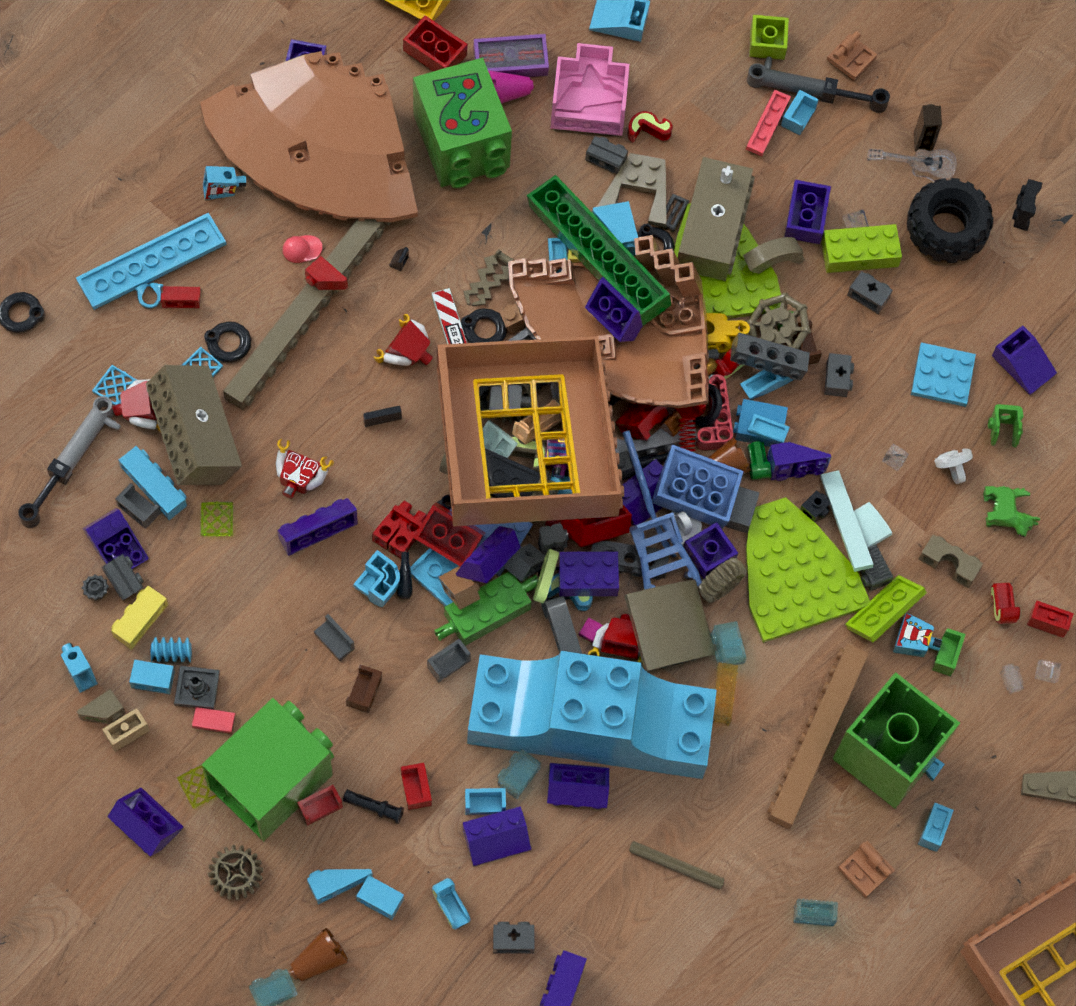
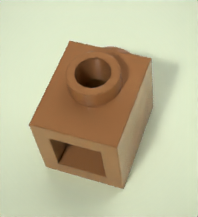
[499,304,526,335]

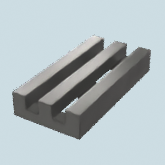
[664,194,689,233]

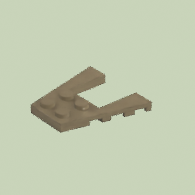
[597,153,667,228]

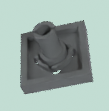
[174,666,220,710]

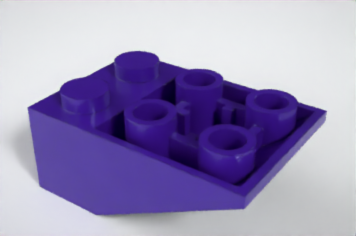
[992,325,1057,395]
[767,442,831,481]
[82,508,149,569]

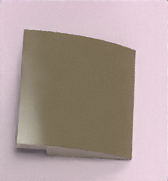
[624,579,716,671]

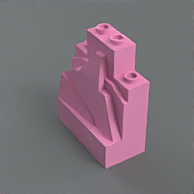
[550,43,630,136]

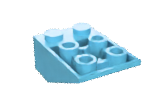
[589,0,650,42]

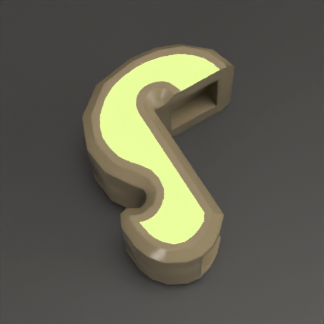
[510,435,547,473]

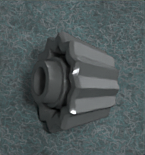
[81,574,109,601]

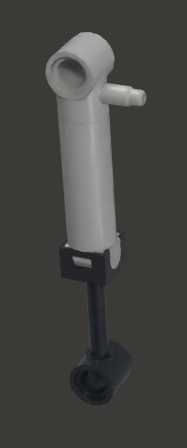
[18,396,121,528]

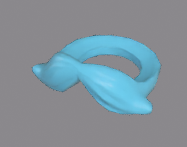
[134,282,163,308]

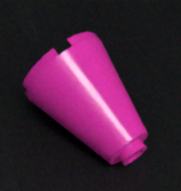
[488,70,534,104]

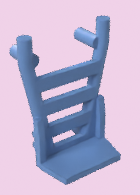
[629,512,702,590]

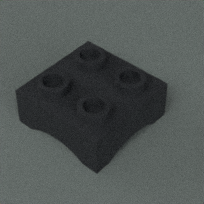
[1012,179,1043,231]

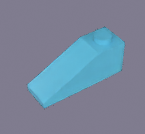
[307,869,373,905]

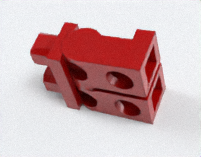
[615,403,669,441]
[372,500,427,559]

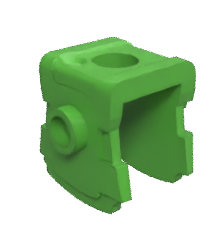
[988,404,1024,448]

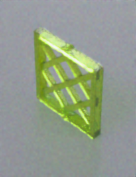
[201,501,233,537]
[177,765,217,809]

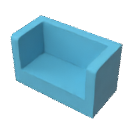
[781,90,818,135]
[129,660,175,694]
[465,788,506,815]
[918,803,954,852]
[356,875,404,920]

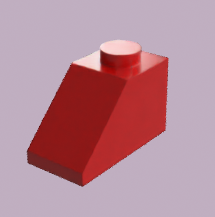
[305,256,348,290]

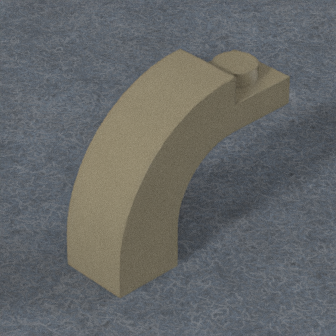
[743,237,805,274]

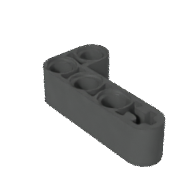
[541,596,582,654]

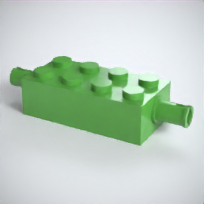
[434,572,538,646]

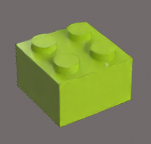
[749,15,789,60]

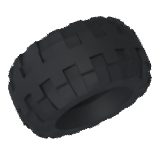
[907,178,994,263]

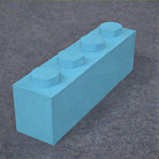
[118,446,187,520]

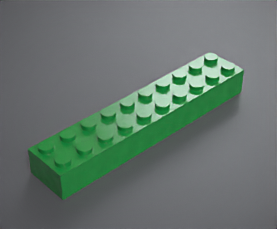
[527,175,671,327]

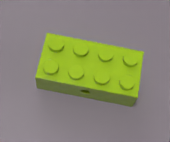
[821,224,902,273]

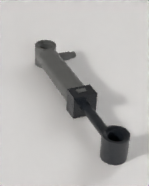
[747,57,890,113]

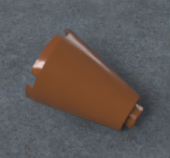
[708,437,751,474]
[289,928,348,981]

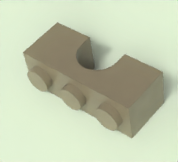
[919,535,983,588]

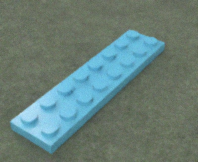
[76,213,226,310]

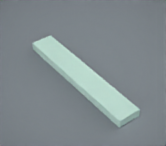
[820,470,873,572]

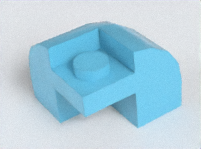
[353,550,400,607]

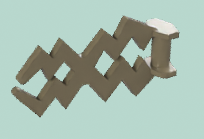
[463,249,514,306]

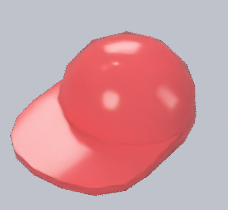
[283,235,322,263]

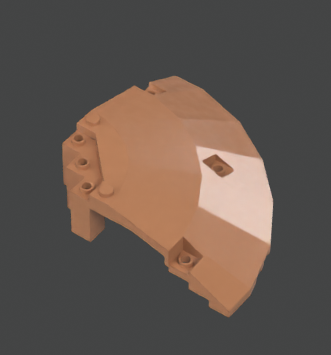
[200,51,418,222]
[508,235,709,408]

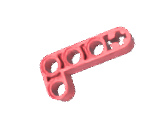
[696,374,733,450]

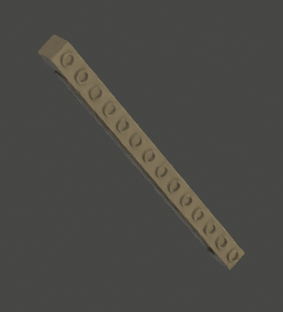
[223,219,392,410]

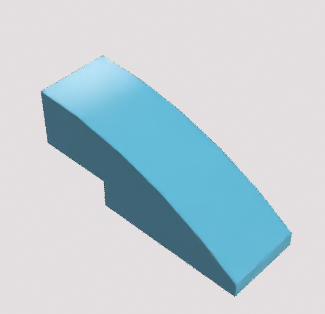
[740,370,793,400]

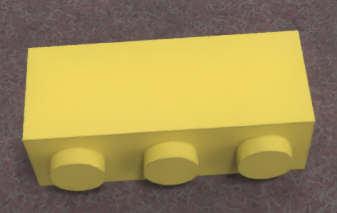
[111,586,168,650]

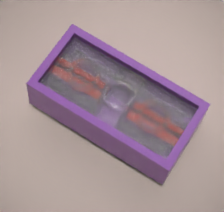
[473,34,549,77]

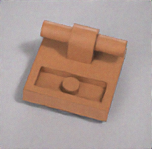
[827,31,877,81]
[838,841,895,898]

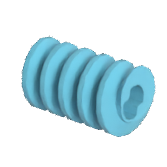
[150,637,192,662]

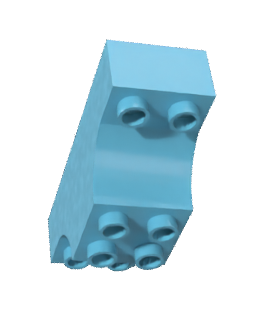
[467,651,717,779]

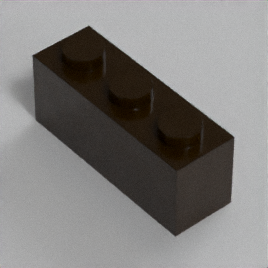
[914,104,942,152]

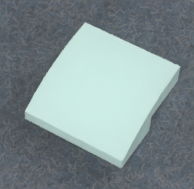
[482,420,518,458]
[854,502,892,548]

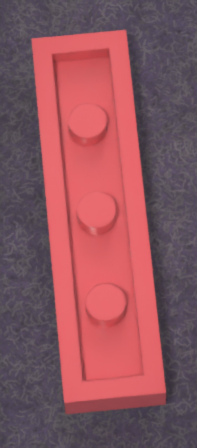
[746,90,791,156]

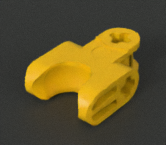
[706,313,750,353]

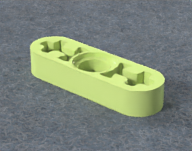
[533,549,559,603]

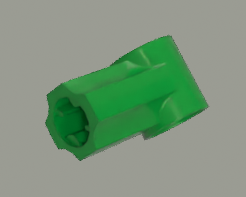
[747,441,771,480]

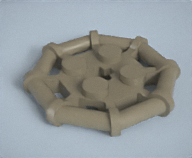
[746,293,811,349]

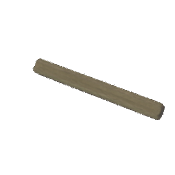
[629,841,725,889]

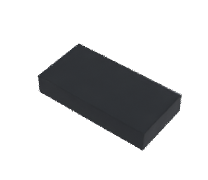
[363,406,402,427]

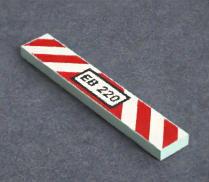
[432,288,467,344]

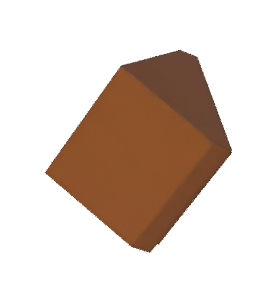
[660,410,685,437]

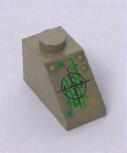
[77,689,125,724]

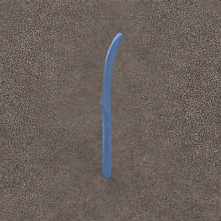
[622,430,677,558]

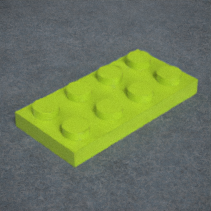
[845,575,927,642]

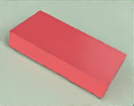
[192,707,235,734]

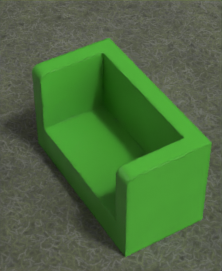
[932,628,966,676]

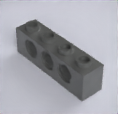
[730,333,810,381]
[591,540,669,580]

